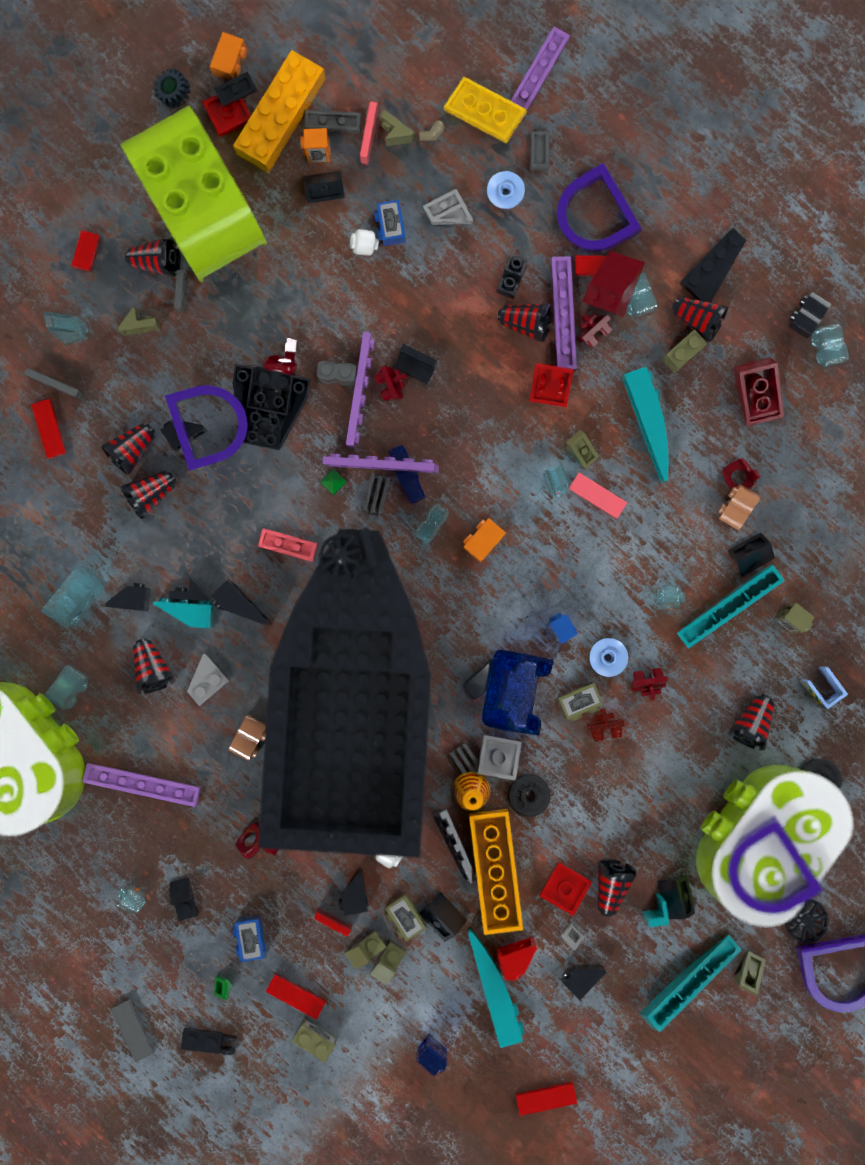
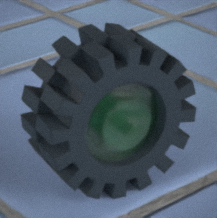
[153,69,191,108]

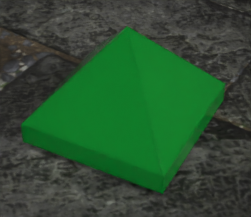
[320,469,347,495]
[214,975,232,1000]

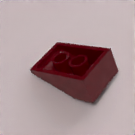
[582,251,645,317]
[733,357,785,426]

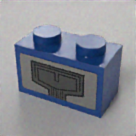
[374,200,406,246]
[546,613,578,644]
[233,915,267,962]

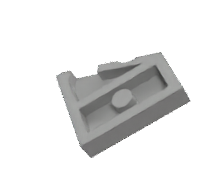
[423,189,473,225]
[187,653,230,706]

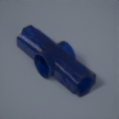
[388,445,426,504]

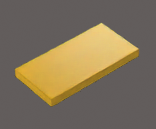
[443,77,527,144]

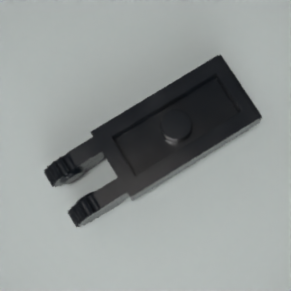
[181,1028,237,1055]

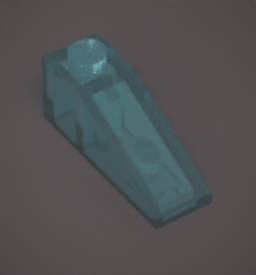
[43,311,88,345]

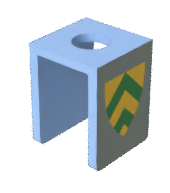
[800,666,848,710]

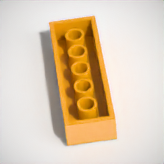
[233,50,326,173]
[469,809,523,935]

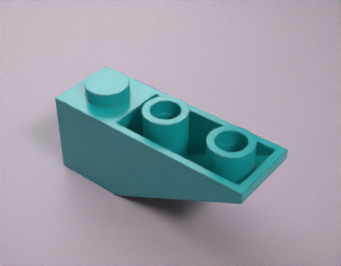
[153,598,215,629]

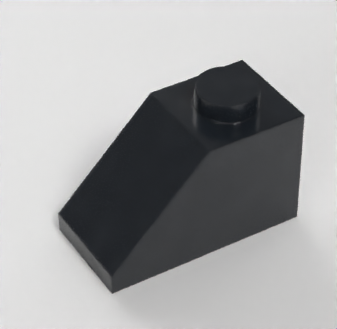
[160,420,208,452]
[105,583,150,611]
[339,870,369,916]
[561,965,607,1000]

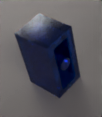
[416,1033,448,1077]

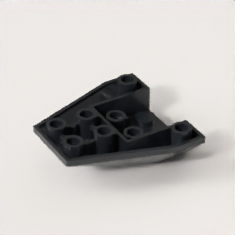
[232,364,311,451]

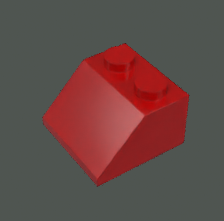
[496,936,537,981]

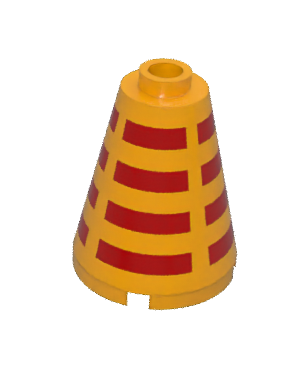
[452,771,491,810]

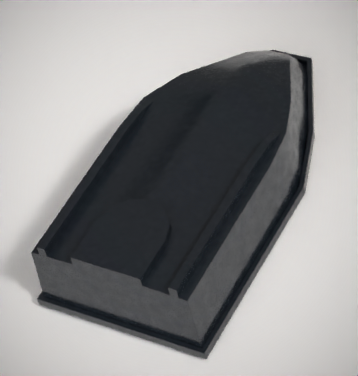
[258,528,431,858]

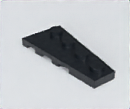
[680,228,747,303]
[431,809,477,884]

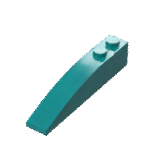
[622,367,669,484]
[677,564,785,649]
[467,928,525,1048]
[639,935,741,1032]

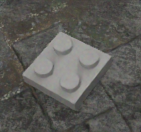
[477,735,522,781]

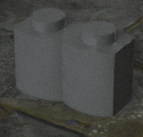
[317,361,357,386]

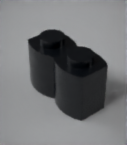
[788,292,831,339]

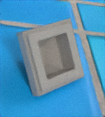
[561,923,584,950]

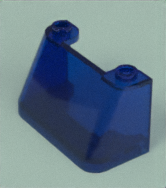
[482,649,554,736]

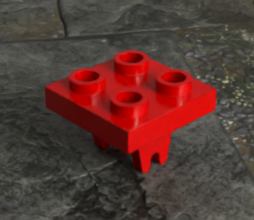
[529,363,574,407]

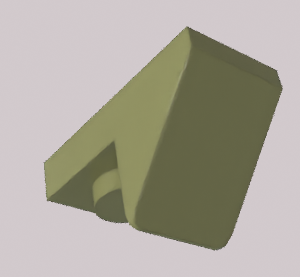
[380,109,414,146]
[118,306,161,336]
[566,430,599,469]
[344,930,387,969]
[370,940,407,985]
[734,951,766,996]

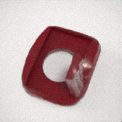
[263,337,298,375]
[722,458,760,490]
[236,822,279,859]

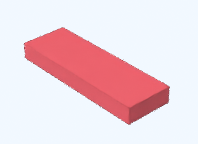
[360,102,378,164]
[568,473,627,519]
[258,528,318,562]

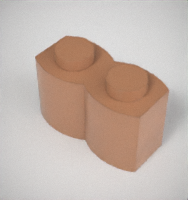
[718,484,760,530]
[228,714,266,761]

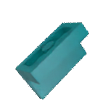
[642,893,669,928]

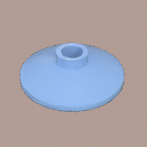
[487,171,525,209]
[589,638,628,677]

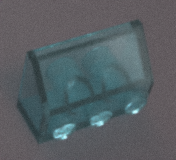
[41,566,106,627]

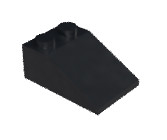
[210,580,272,626]

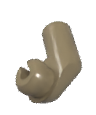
[419,121,444,141]

